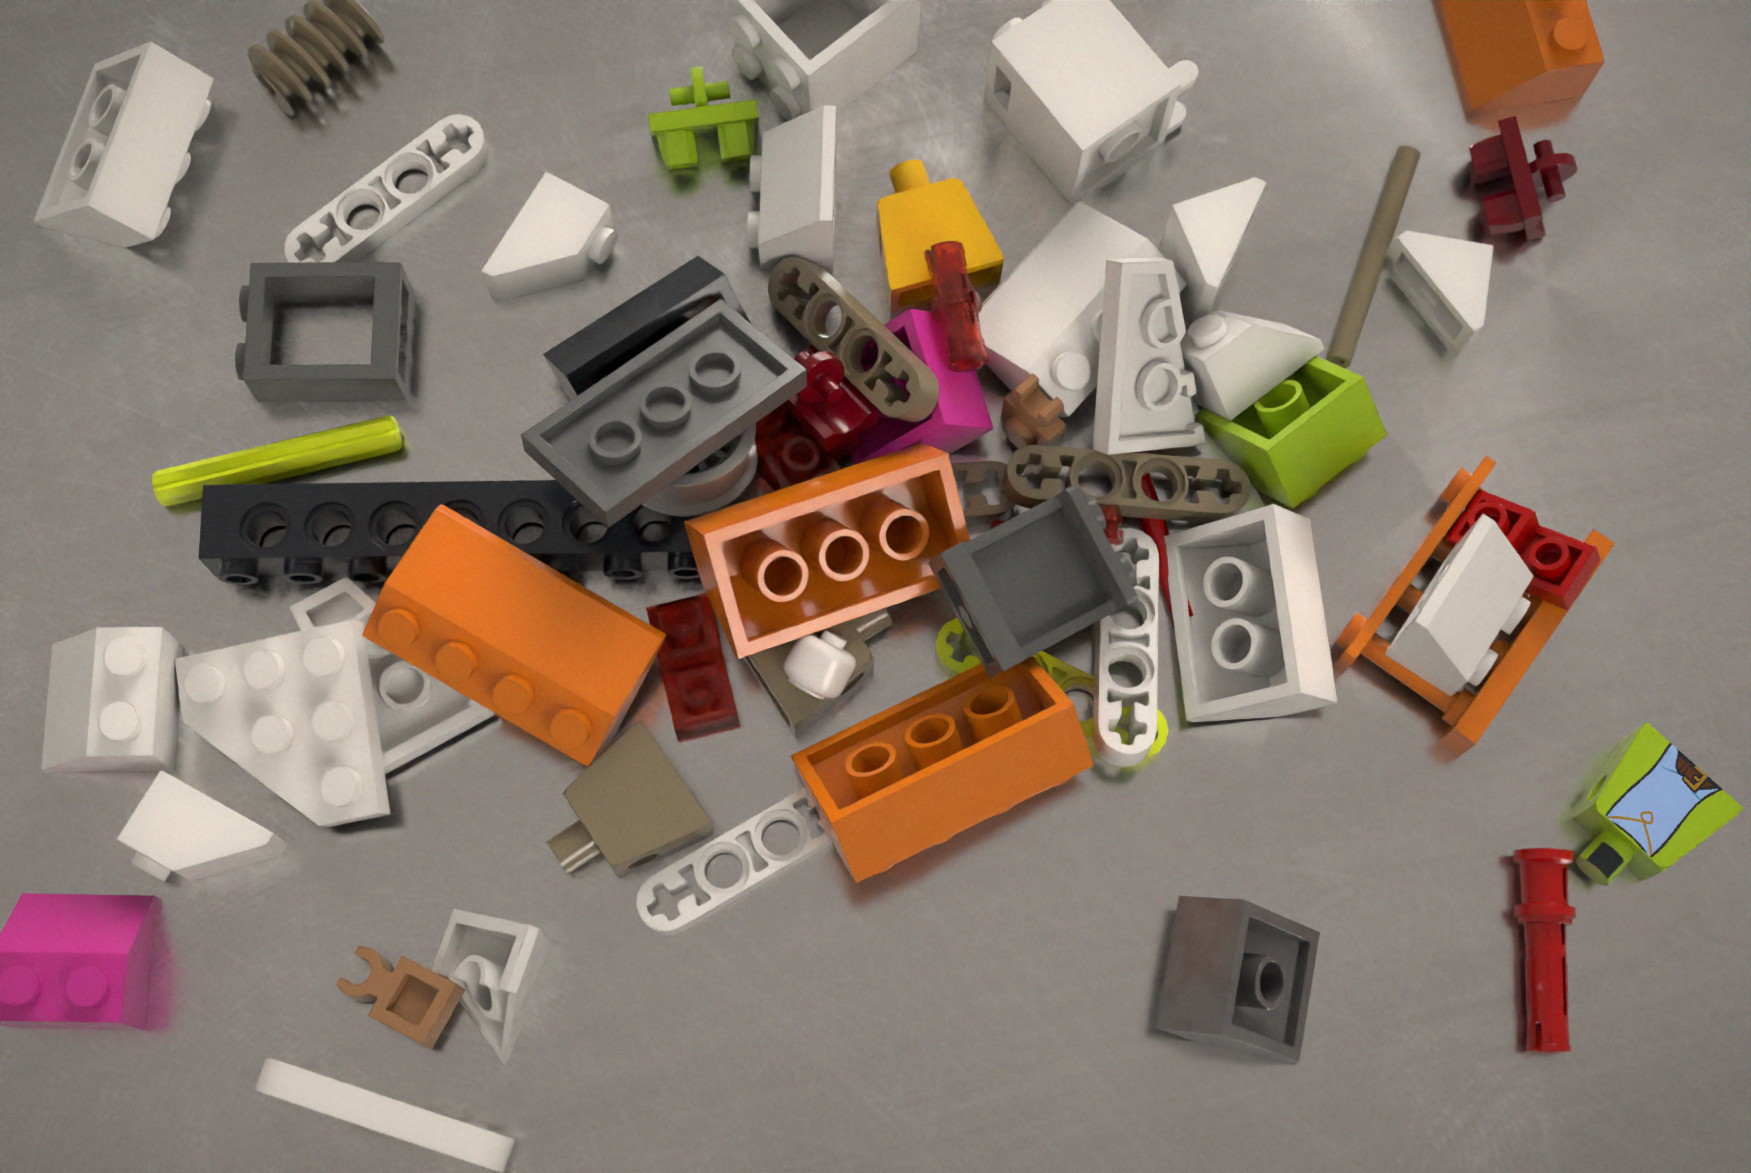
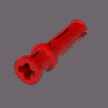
[1513,848,1576,1053]

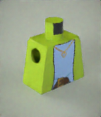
[1575,722,1743,886]

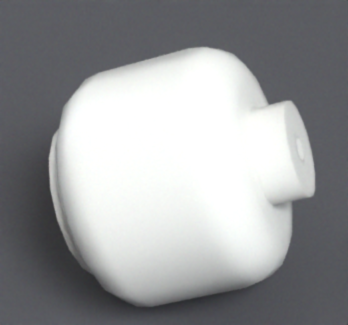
[783,629,856,700]

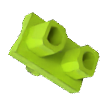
[648,66,759,171]

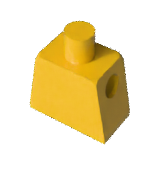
[876,159,1004,314]

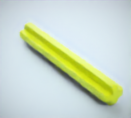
[152,415,402,507]

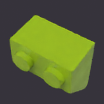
[1195,356,1387,509]

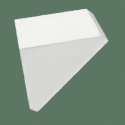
[1385,231,1493,355]

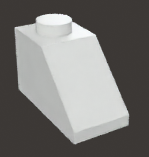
[482,172,617,301]
[1180,310,1325,421]
[117,770,289,882]

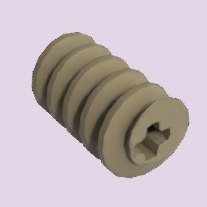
[247,0,384,116]

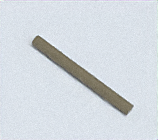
[1327,145,1421,367]

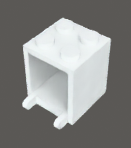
[728,0,921,121]
[984,0,1199,205]

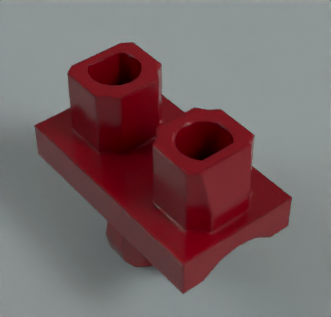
[1468,116,1578,241]
[783,345,879,460]

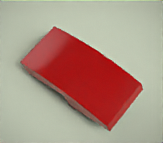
[1445,489,1601,610]

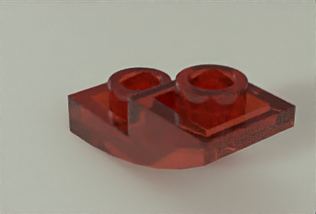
[754,404,842,491]
[646,593,740,741]

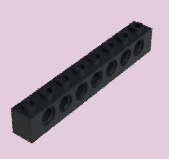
[198,480,720,585]

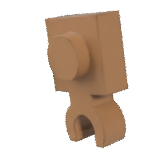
[1000,374,1066,449]
[336,946,465,1050]

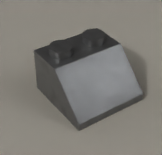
[1156,896,1320,1063]

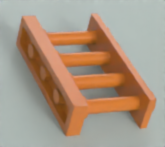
[1332,456,1615,757]

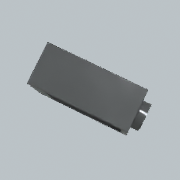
[235,262,412,402]

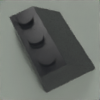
[543,256,751,401]

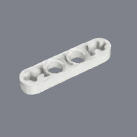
[284,114,488,263]
[1093,528,1159,767]
[636,787,833,936]
[254,1057,515,1173]

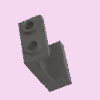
[928,484,1138,679]

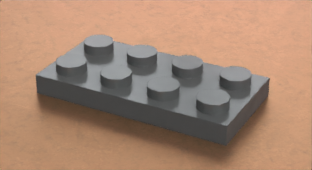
[521,299,807,528]

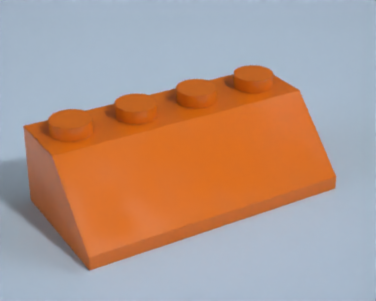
[1436,0,1605,116]
[684,443,970,659]
[362,504,667,767]
[791,656,1094,883]

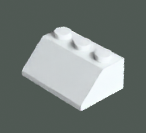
[33,41,214,248]
[957,201,1188,418]
[1164,504,1338,722]

